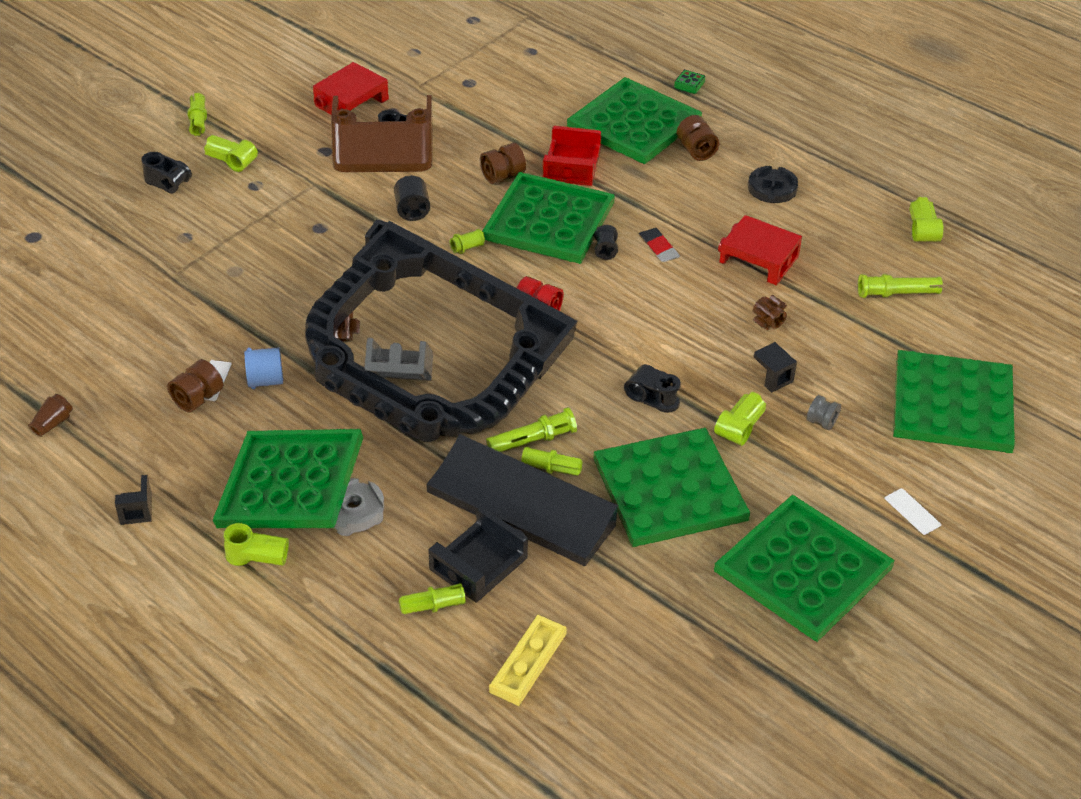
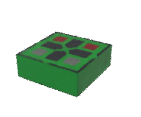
[674,69,706,94]

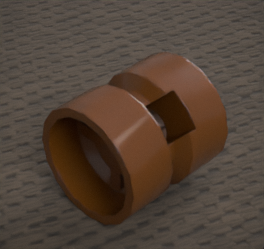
[677,115,720,161]
[480,142,526,184]
[167,359,224,413]

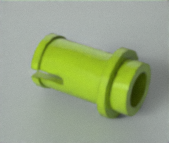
[449,229,485,254]

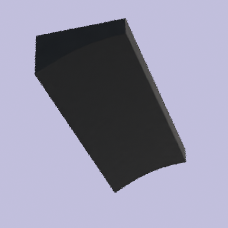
[426,434,618,566]

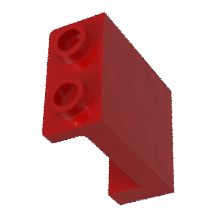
[313,62,389,115]
[543,126,601,186]
[718,215,802,286]

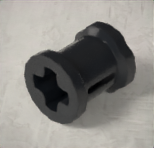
[594,225,618,260]

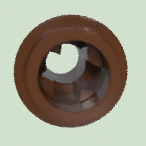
[28,394,73,437]

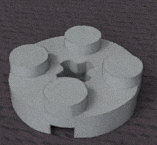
[334,478,384,536]

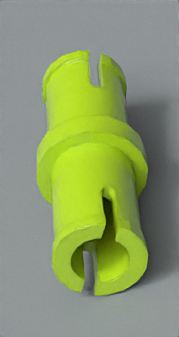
[188,93,207,136]

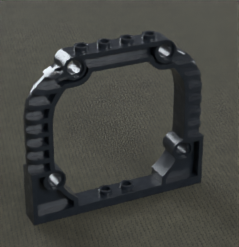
[305,221,578,442]

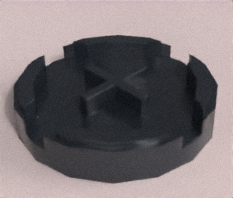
[748,166,798,203]

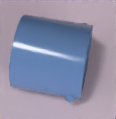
[244,347,283,389]

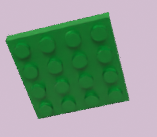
[567,77,702,165]
[482,172,615,264]
[893,350,1015,453]
[593,427,750,547]
[213,429,364,528]
[714,494,895,642]

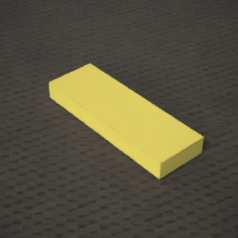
[489,614,567,706]

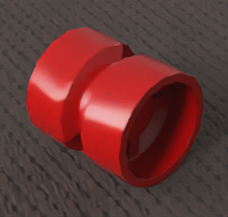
[517,276,564,311]

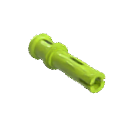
[858,274,943,298]
[486,407,577,452]

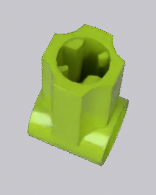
[204,135,258,172]
[909,197,943,242]
[714,392,766,446]
[224,523,289,566]

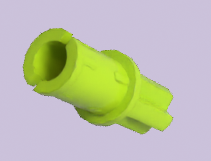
[521,447,582,476]
[399,583,466,614]

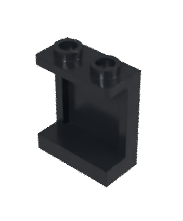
[428,507,528,603]

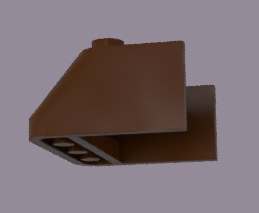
[331,95,433,172]

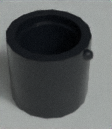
[394,175,430,221]

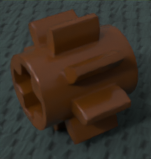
[753,295,787,331]
[334,312,360,341]

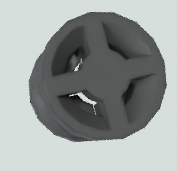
[806,395,841,430]

